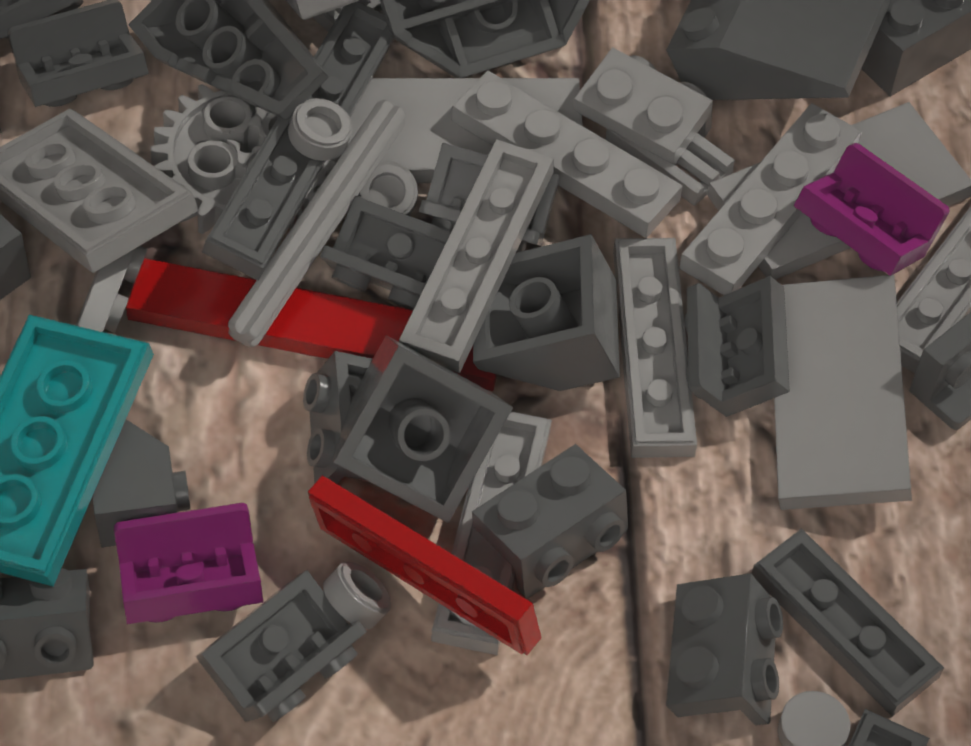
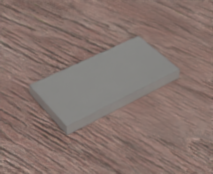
[347,78,582,183]
[707,102,971,280]
[0,108,199,273]
[774,275,912,510]

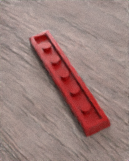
[126,258,497,391]

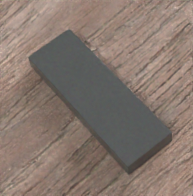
[752,528,944,717]

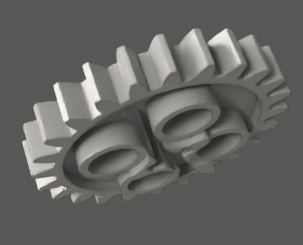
[151,84,347,234]

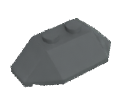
[380,0,590,78]

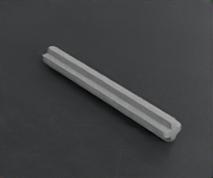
[228,100,405,347]

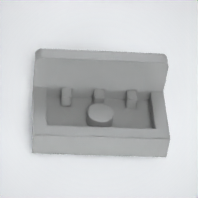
[574,47,713,165]

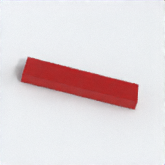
[308,475,542,655]

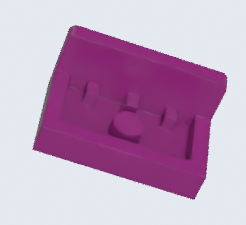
[794,143,950,276]
[114,503,263,625]

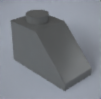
[93,419,191,548]

